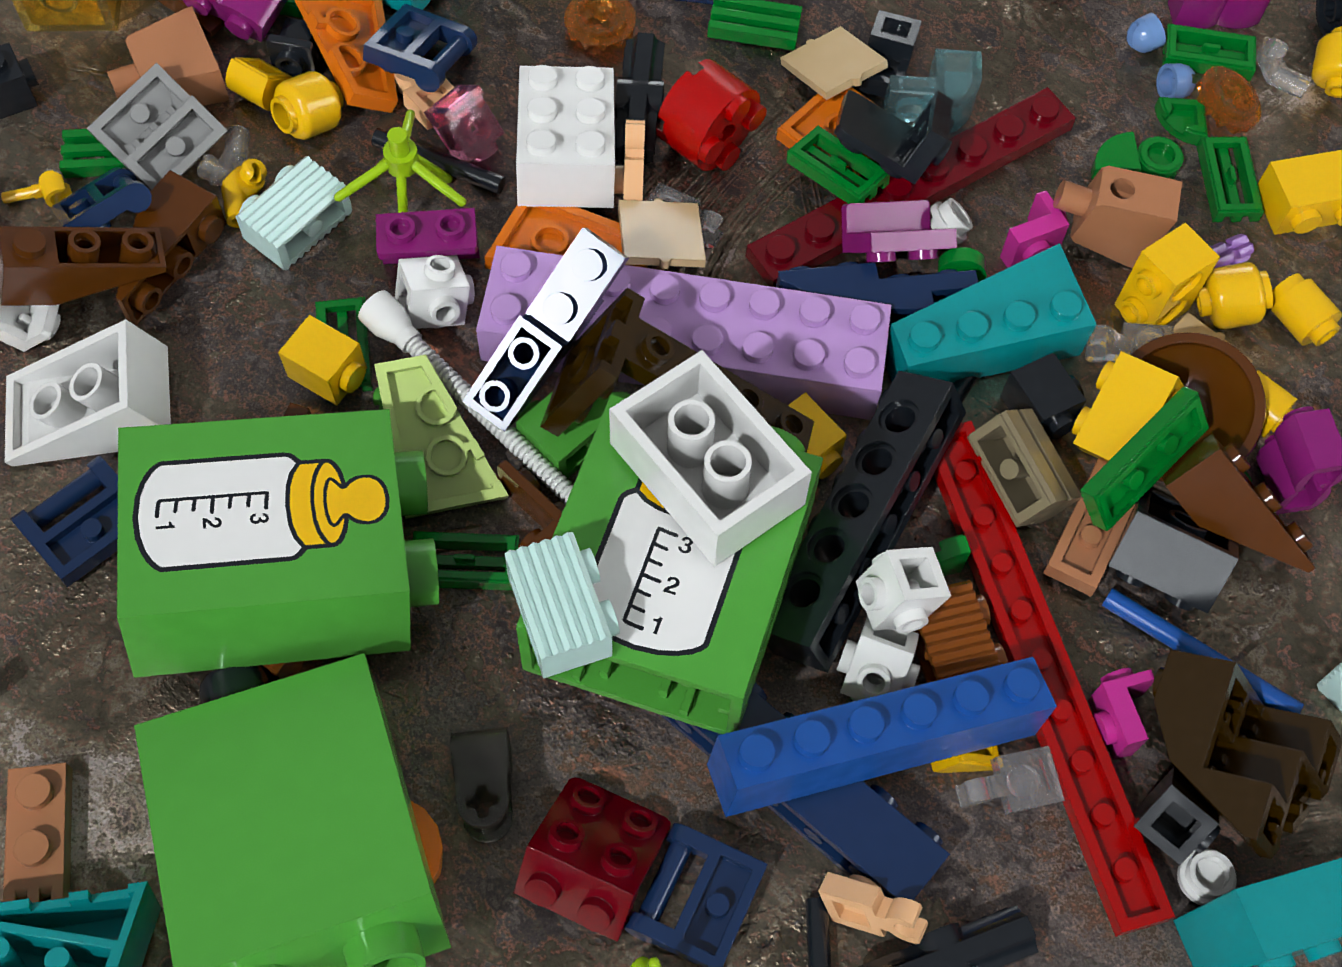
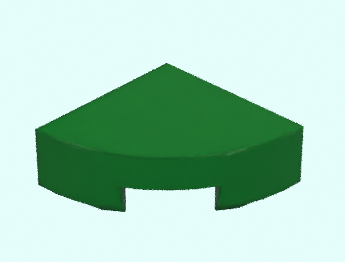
[1154,97,1208,146]
[1091,132,1141,180]
[935,535,971,576]

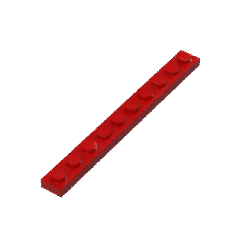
[934,420,1175,937]

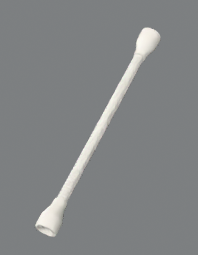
[358,290,573,505]

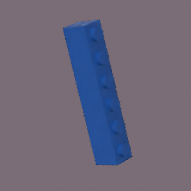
[707,657,1057,817]

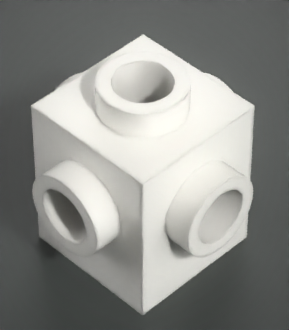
[395,255,475,329]
[855,547,951,633]
[837,616,920,701]

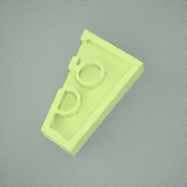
[374,355,509,519]

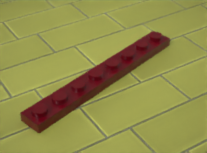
[745,87,1076,287]

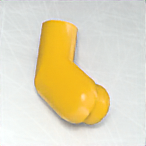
[221,158,267,228]

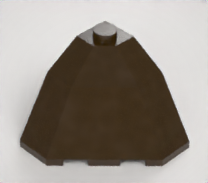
[1153,649,1342,859]

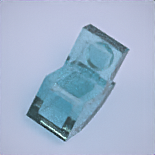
[883,49,982,134]

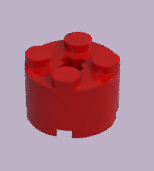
[656,59,767,171]

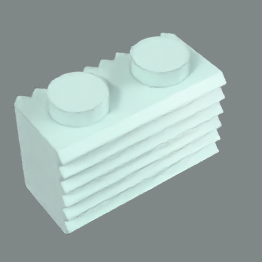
[235,156,352,270]
[504,532,620,678]

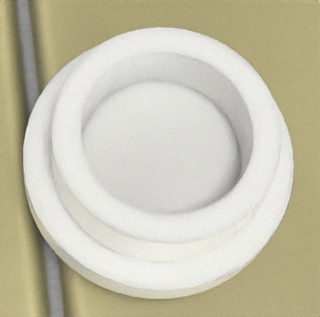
[930,198,973,244]
[1177,848,1237,906]

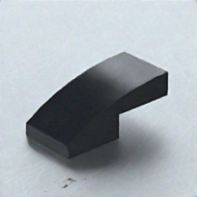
[854,10,922,101]

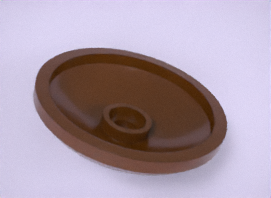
[1131,332,1266,482]

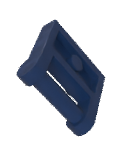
[363,4,478,93]
[50,167,152,227]
[10,455,118,588]
[624,823,768,967]

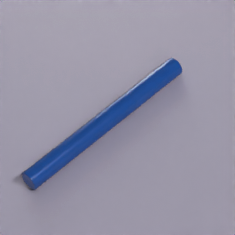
[1101,588,1304,714]

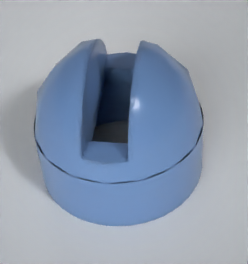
[1126,13,1166,53]
[1156,63,1196,99]

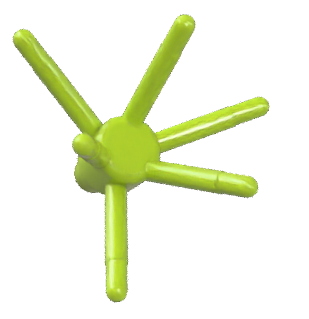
[334,109,467,213]

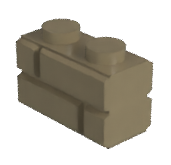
[967,408,1082,527]

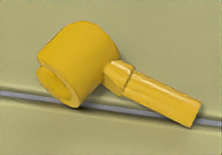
[1,170,72,207]

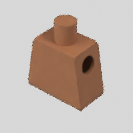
[107,6,230,106]
[1053,166,1182,269]

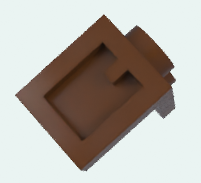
[497,459,565,548]

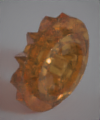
[564,0,636,53]
[1196,66,1261,134]

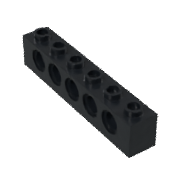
[767,371,966,673]

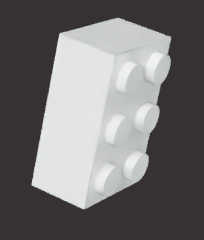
[516,65,615,208]
[609,350,812,567]

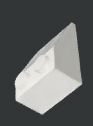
[5,319,171,467]

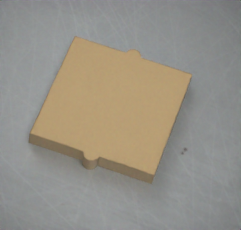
[780,26,888,100]
[618,198,706,269]

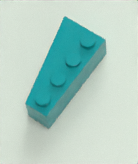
[885,243,1097,382]
[1173,858,1342,967]

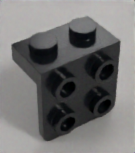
[834,90,955,185]

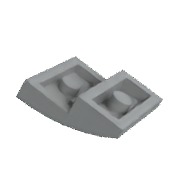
[87,63,228,190]

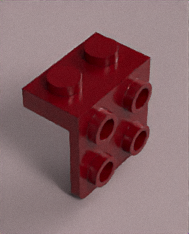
[513,777,671,942]

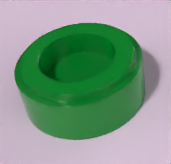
[1137,136,1184,179]
[938,247,987,282]

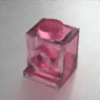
[424,85,505,162]

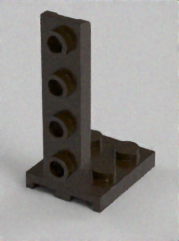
[540,288,814,453]

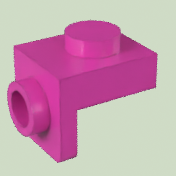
[1000,190,1070,268]
[1088,668,1154,760]

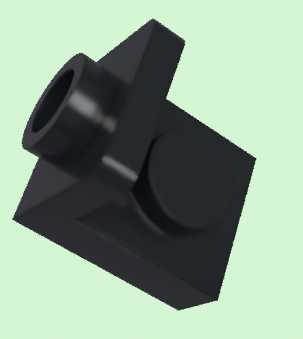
[266,17,324,76]

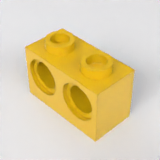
[1114,223,1220,339]

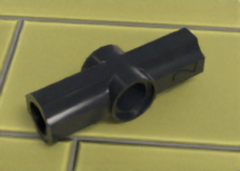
[615,32,665,165]
[858,905,1039,967]

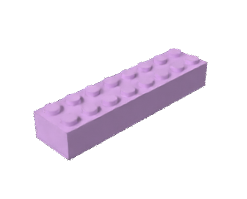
[476,246,892,420]

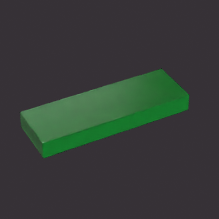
[1079,386,1209,531]

